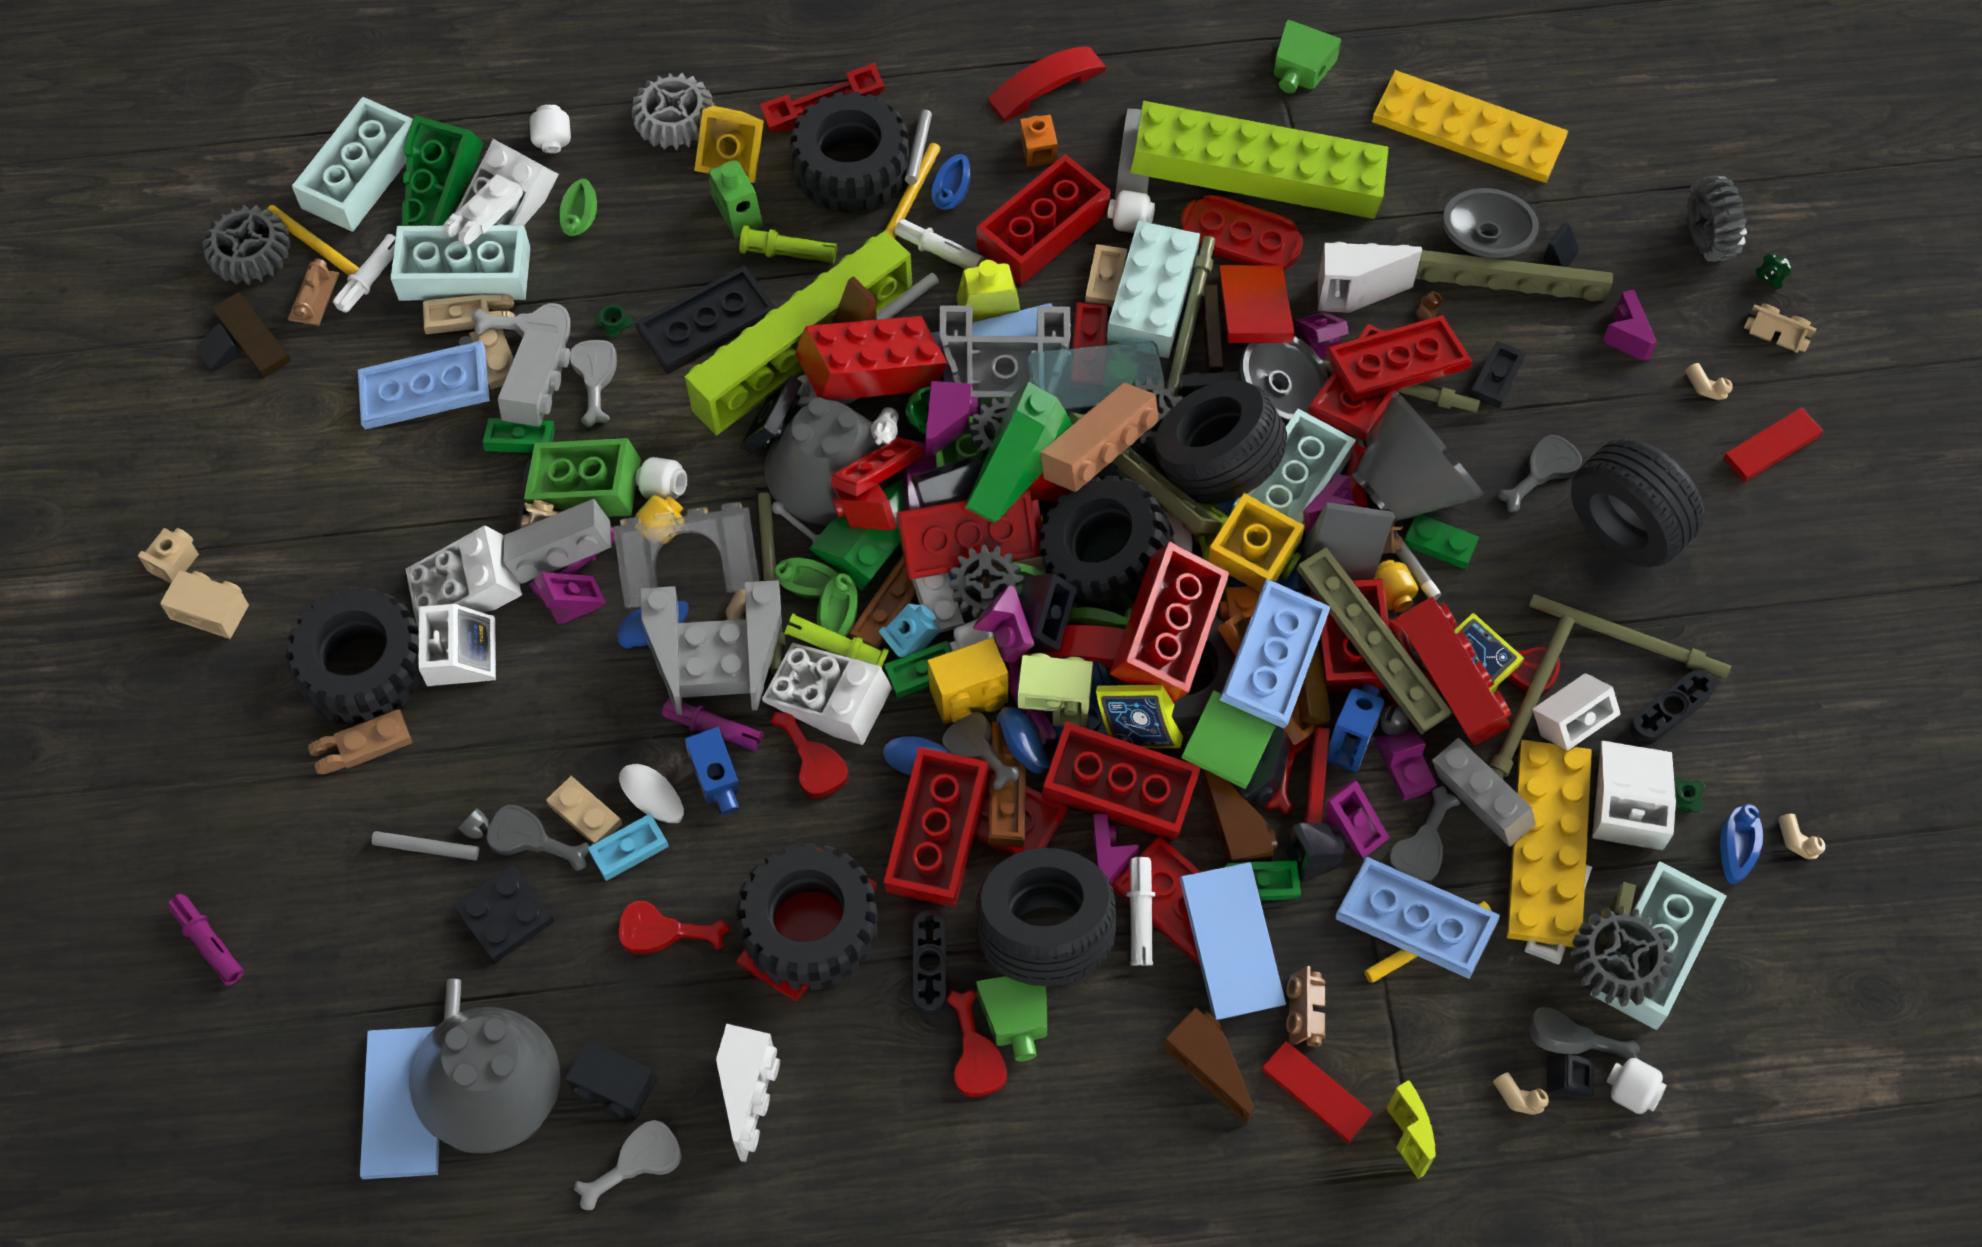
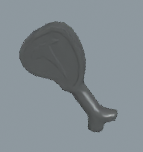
[1497,435,1582,512]
[942,712,1019,790]
[1388,786,1461,884]
[487,805,590,871]
[1529,1007,1640,1062]

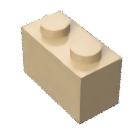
[160,570,249,639]

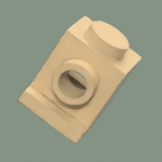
[138,528,199,583]

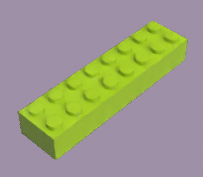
[1130,101,1389,219]
[685,230,912,436]

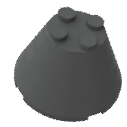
[1351,392,1484,523]
[764,397,896,527]
[409,1007,560,1153]

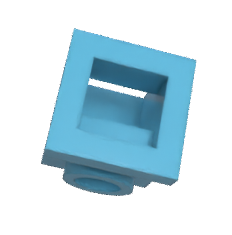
[878,604,941,657]

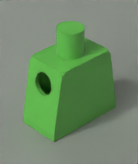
[1274,20,1341,93]
[709,160,763,238]
[976,976,1047,1061]

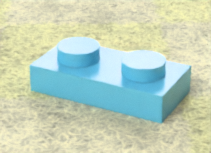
[588,813,669,881]

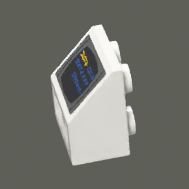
[419,604,496,686]

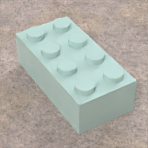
[292,97,413,232]
[1107,221,1200,358]
[391,225,530,301]
[1231,409,1356,529]
[1590,861,1726,1030]

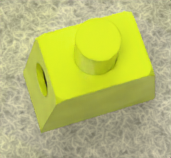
[957,260,1020,323]

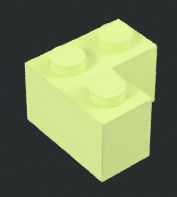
[1018,653,1093,728]

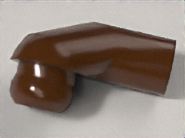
[1415,291,1442,322]

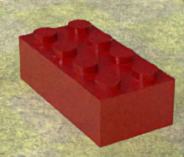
[976,154,1110,286]
[795,316,947,400]
[1109,542,1229,703]
[1396,596,1512,747]
[1042,721,1201,842]
[883,747,990,908]

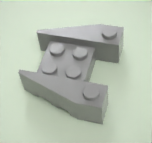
[940,306,1070,407]
[641,580,782,715]

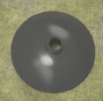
[1443,188,1539,259]
[1240,337,1329,422]

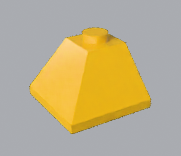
[694,106,764,183]

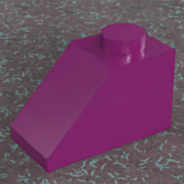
[926,381,978,456]

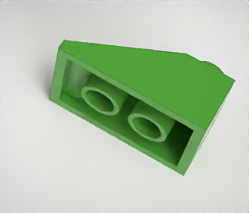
[524,438,641,517]

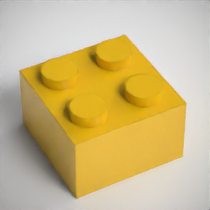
[1208,493,1304,592]
[928,638,1008,725]

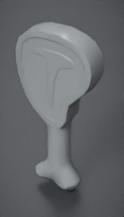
[472,303,571,344]
[570,340,617,428]
[574,1120,681,1210]

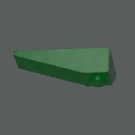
[402,115,484,226]
[965,382,1073,524]
[809,479,904,591]

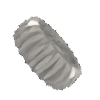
[631,72,714,150]

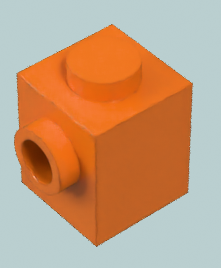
[1020,114,1058,167]
[1218,586,1260,622]

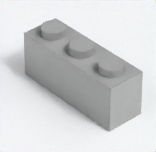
[498,329,570,427]
[504,499,611,584]
[1432,738,1536,847]

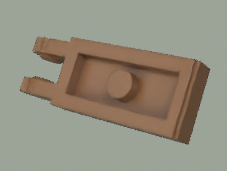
[308,709,412,775]

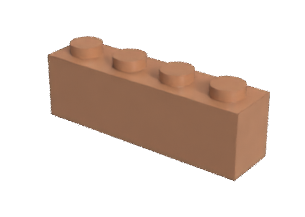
[1040,382,1158,492]

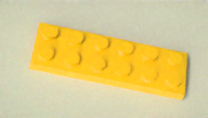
[1372,70,1568,184]
[1506,740,1592,948]

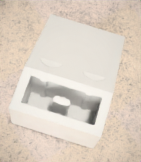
[455,139,559,225]
[1318,242,1422,313]
[406,525,522,627]
[762,642,892,745]
[1592,741,1676,850]
[716,1024,780,1162]

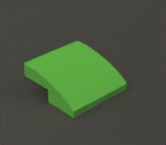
[1181,690,1276,789]

